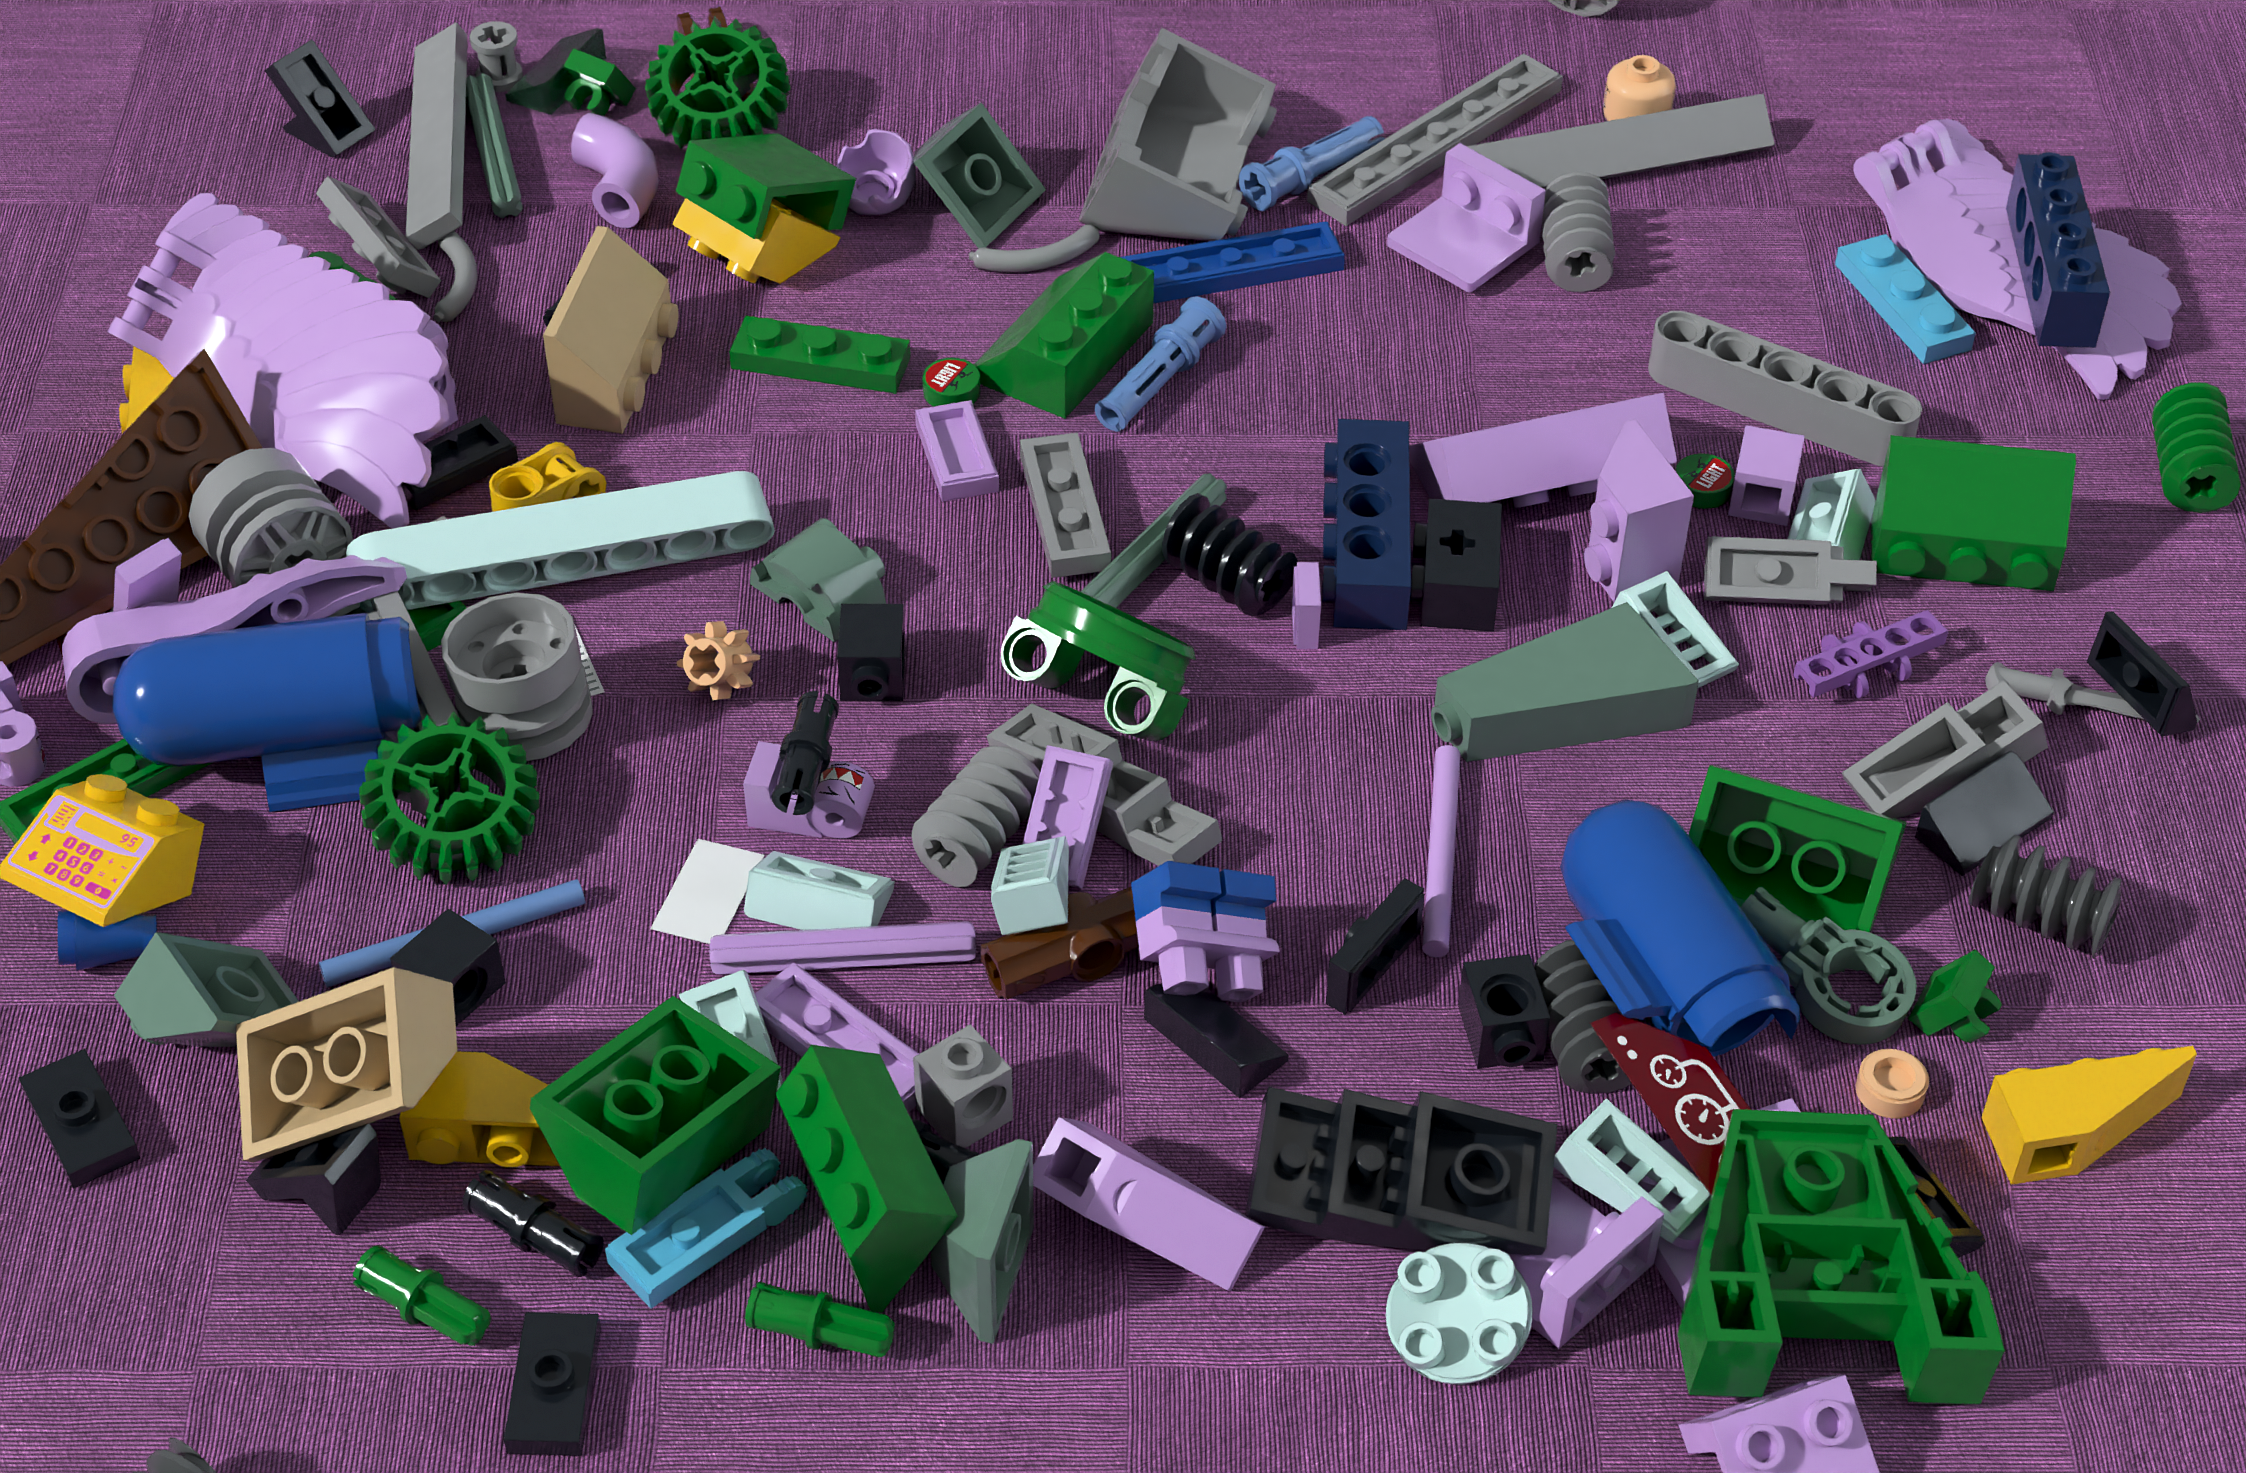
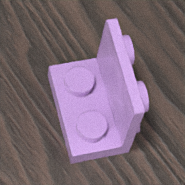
[1387,143,1546,292]
[1508,1176,1664,1349]
[1679,1374,1880,1473]

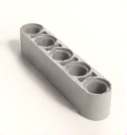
[1648,311,1922,467]

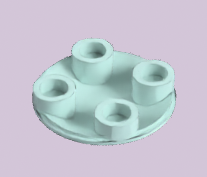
[1386,1243,1533,1384]

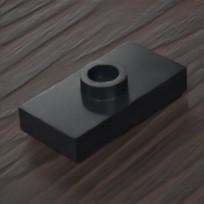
[401,415,518,511]
[1326,878,1425,1015]
[19,1049,141,1189]
[504,1312,601,1456]

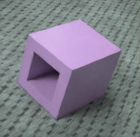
[1728,425,1805,526]

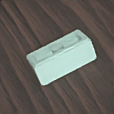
[1788,469,1875,560]
[744,851,895,930]

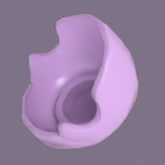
[836,129,916,216]

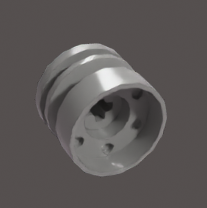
[189,448,353,588]
[441,592,593,761]

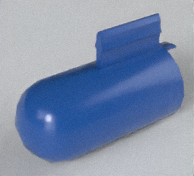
[113,613,422,812]
[1560,799,1800,1057]

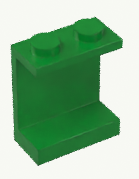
[676,133,857,239]

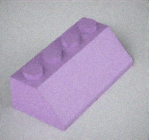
[1409,392,1677,508]

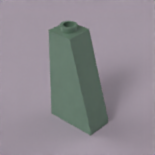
[1431,602,1699,762]

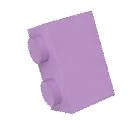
[1584,419,1694,602]

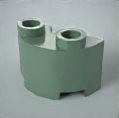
[750,518,886,642]

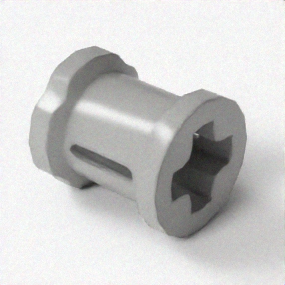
[469,21,523,92]

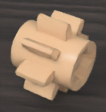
[676,621,760,700]

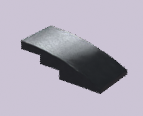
[1245,1086,1557,1255]

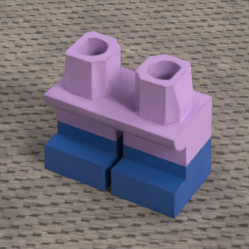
[1131,861,1280,1002]

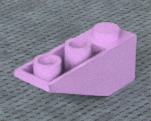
[1033,1117,1265,1291]

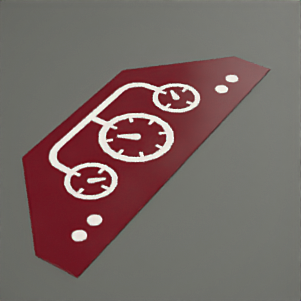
[1590,1013,1751,1195]

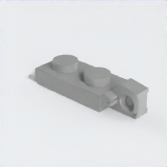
[1704,536,1877,605]

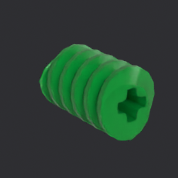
[2151,383,2241,513]

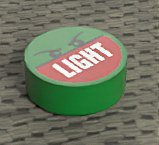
[922,358,980,407]
[1675,453,1735,509]

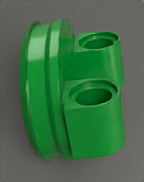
[1001,581,1196,741]

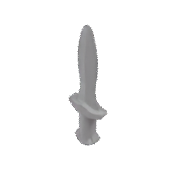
[1985,662,2200,723]

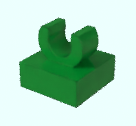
[563,48,636,116]
[1908,949,2002,1043]

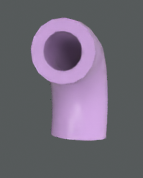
[571,113,659,228]

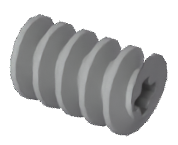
[1542,172,1616,292]
[911,746,1040,887]

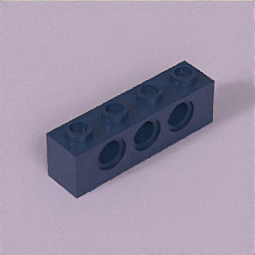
[2006,152,2110,348]
[1322,419,1411,630]

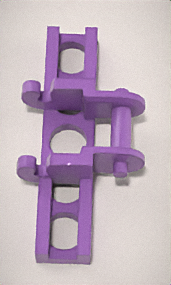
[1793,610,1948,699]

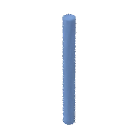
[319,879,585,988]

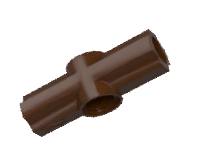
[981,886,1139,1000]

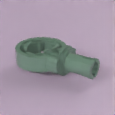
[1741,887,1916,1045]

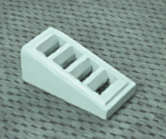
[1612,571,1739,688]
[991,836,1069,935]
[1554,1099,1711,1243]

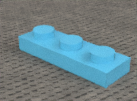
[1835,234,1976,364]

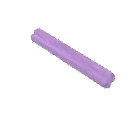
[709,921,976,975]

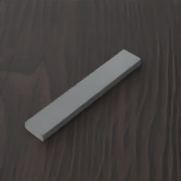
[406,22,468,250]
[1307,53,1563,226]
[1467,93,1775,189]

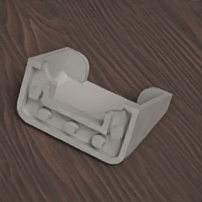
[1079,27,1277,241]

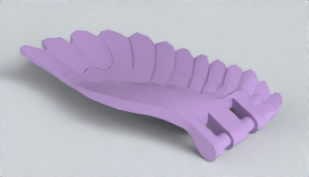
[1854,119,2182,400]
[107,193,449,529]

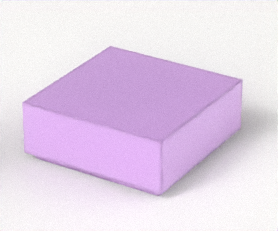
[1291,562,1321,649]

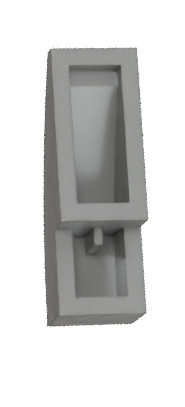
[1842,680,2048,818]

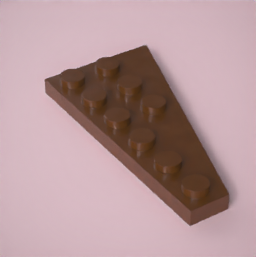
[0,348,263,666]

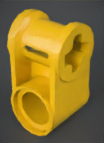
[489,442,607,512]

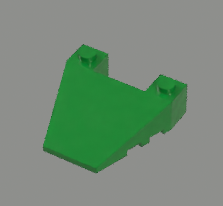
[1677,1109,2005,1404]

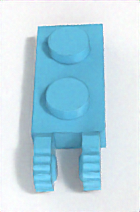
[605,1148,808,1309]

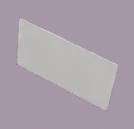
[650,839,765,944]

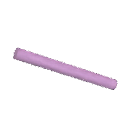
[1422,745,1460,957]

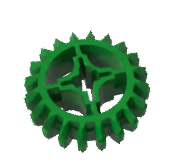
[645,16,791,149]
[359,711,540,885]

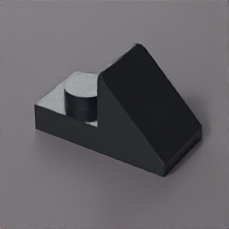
[264,39,376,158]
[246,1123,381,1235]

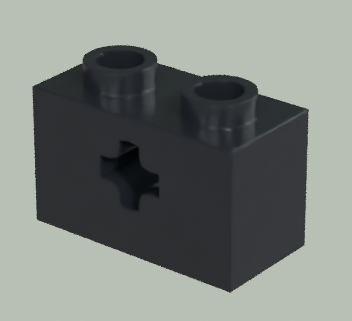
[1410,498,1502,632]

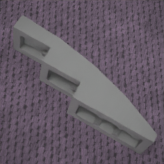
[986,704,1223,866]

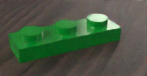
[729,316,911,394]

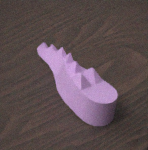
[62,555,407,724]

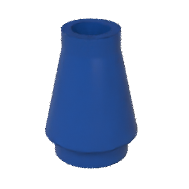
[57,911,157,971]

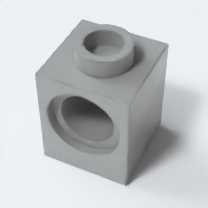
[913,1024,1013,1148]

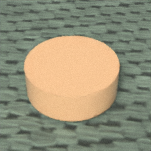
[1855,1049,1929,1119]

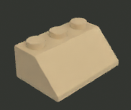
[543,226,679,434]
[236,967,458,1163]

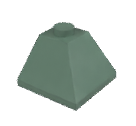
[913,102,1046,248]
[114,932,299,1047]
[930,1139,1034,1344]

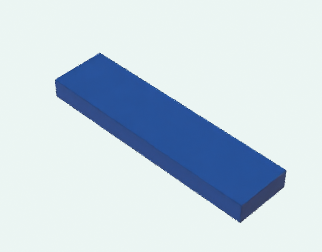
[1121,221,1345,303]

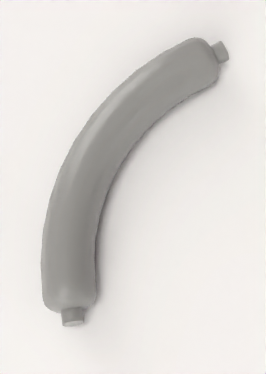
[969,224,1100,272]
[433,231,478,322]

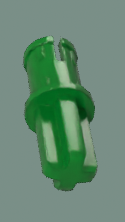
[353,1245,491,1346]
[745,1282,895,1357]

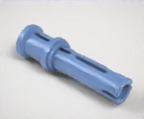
[1239,116,1385,211]
[1094,296,1226,432]

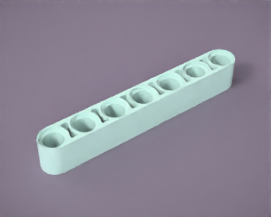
[346,471,775,612]

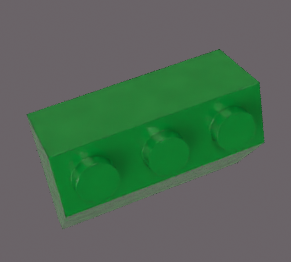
[974,252,1154,419]
[1871,435,2076,591]
[1688,765,1907,933]
[530,996,781,1235]
[775,1045,958,1312]

